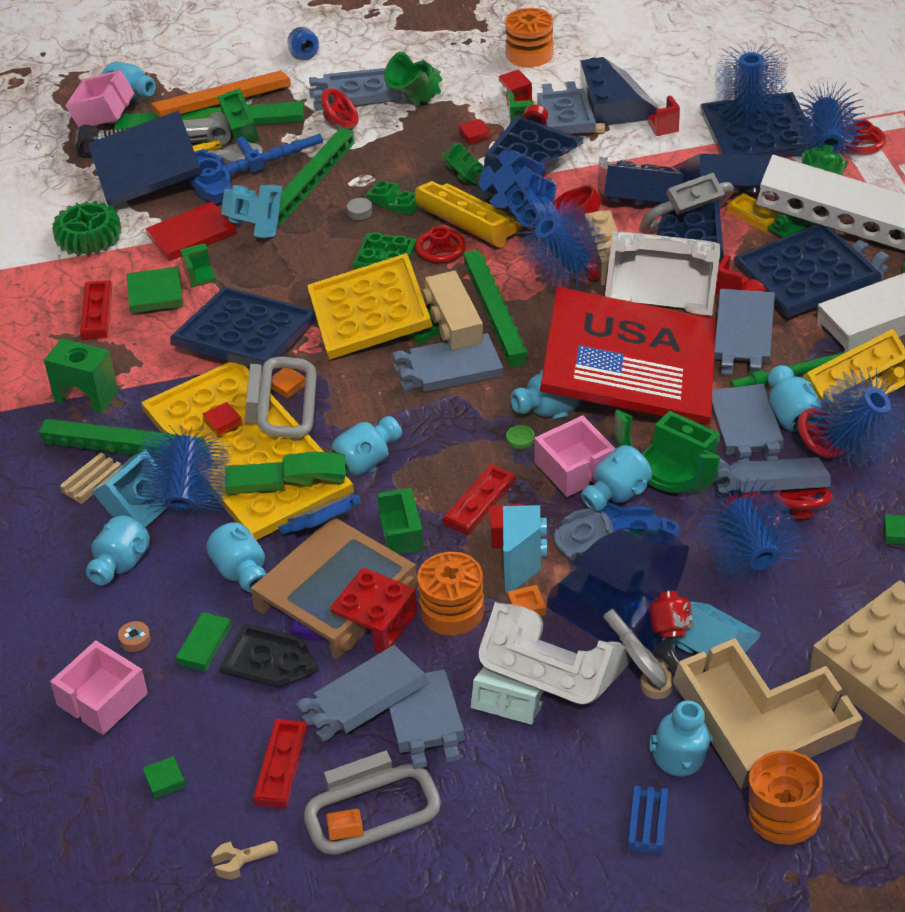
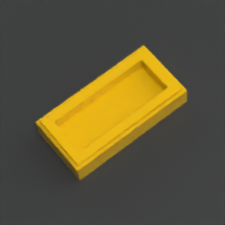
[727,193,780,233]

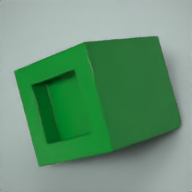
[508,92,534,123]
[180,243,216,288]

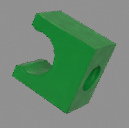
[44,338,119,413]

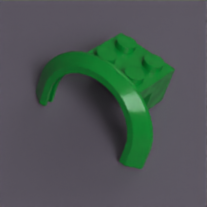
[613,410,720,495]

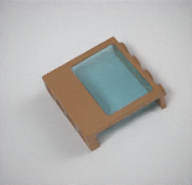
[251,517,417,660]

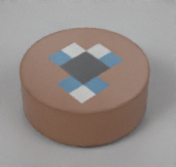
[118,621,151,652]

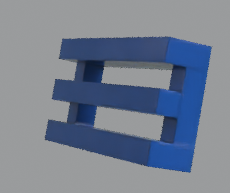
[628,786,668,854]

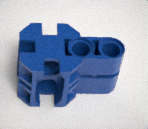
[479,150,564,230]

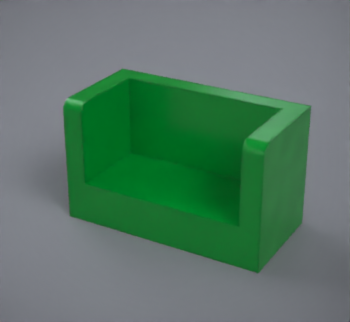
[218,88,259,143]
[377,488,424,554]

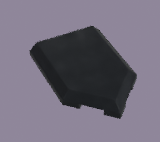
[219,623,319,687]

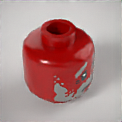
[649,591,693,639]

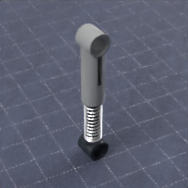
[75,112,231,158]

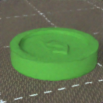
[506,425,535,449]

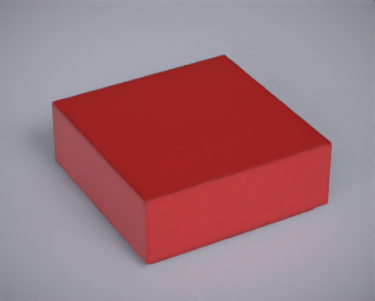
[458,119,491,145]
[203,402,242,436]

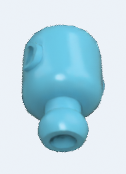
[102,61,156,102]
[768,365,822,432]
[510,370,581,419]
[331,416,403,477]
[581,445,652,512]
[86,515,150,586]
[207,522,267,593]
[649,700,713,777]

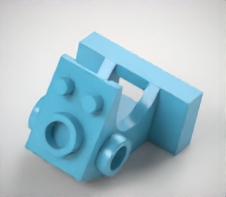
[221,184,282,238]

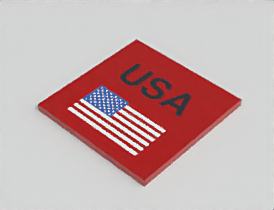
[540,287,716,425]

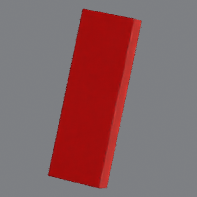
[80,280,112,340]
[443,464,516,536]
[253,719,308,809]

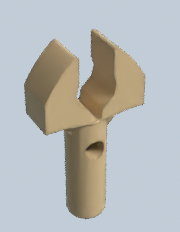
[211,841,278,880]

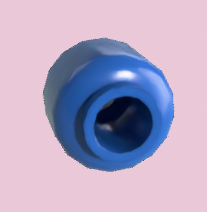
[287,27,319,59]

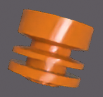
[505,8,554,67]
[417,551,485,636]
[749,750,823,845]

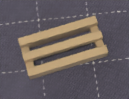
[60,453,122,504]

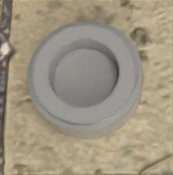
[347,198,372,220]

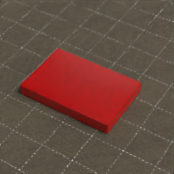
[146,201,237,261]

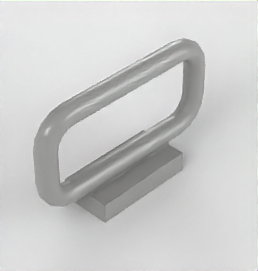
[639,173,734,234]
[245,357,317,438]
[304,750,441,855]

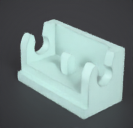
[471,666,544,725]

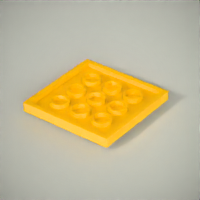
[307,253,433,360]

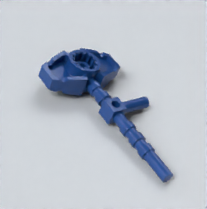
[188,134,323,204]

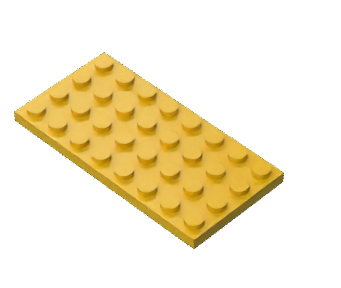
[141,361,354,540]

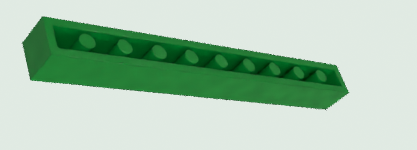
[277,128,355,228]
[463,250,528,368]
[39,419,208,460]

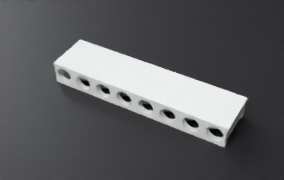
[756,155,905,250]
[817,273,905,352]

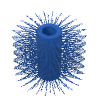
[714,43,788,125]
[789,80,868,167]
[515,196,611,291]
[806,365,905,472]
[135,424,231,519]
[696,478,807,590]

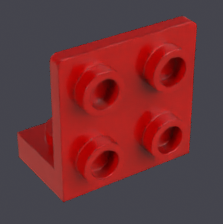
[330,568,418,653]

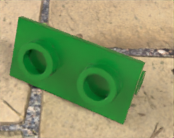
[440,143,483,185]
[768,203,822,238]

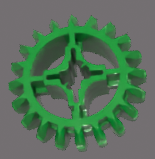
[52,201,122,257]

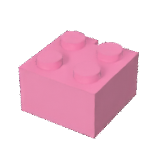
[65,70,134,128]
[534,415,616,497]
[50,641,148,735]

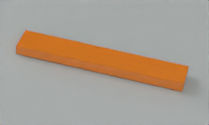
[151,70,291,117]

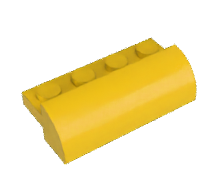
[415,181,523,248]
[803,328,905,417]

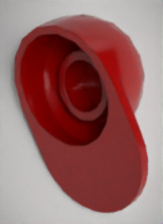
[552,185,601,222]

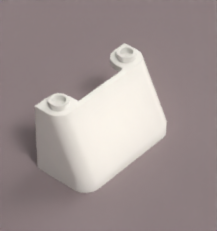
[605,232,720,317]
[479,602,631,704]

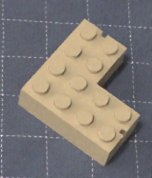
[810,580,905,743]
[673,638,863,790]

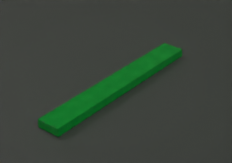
[114,101,304,131]

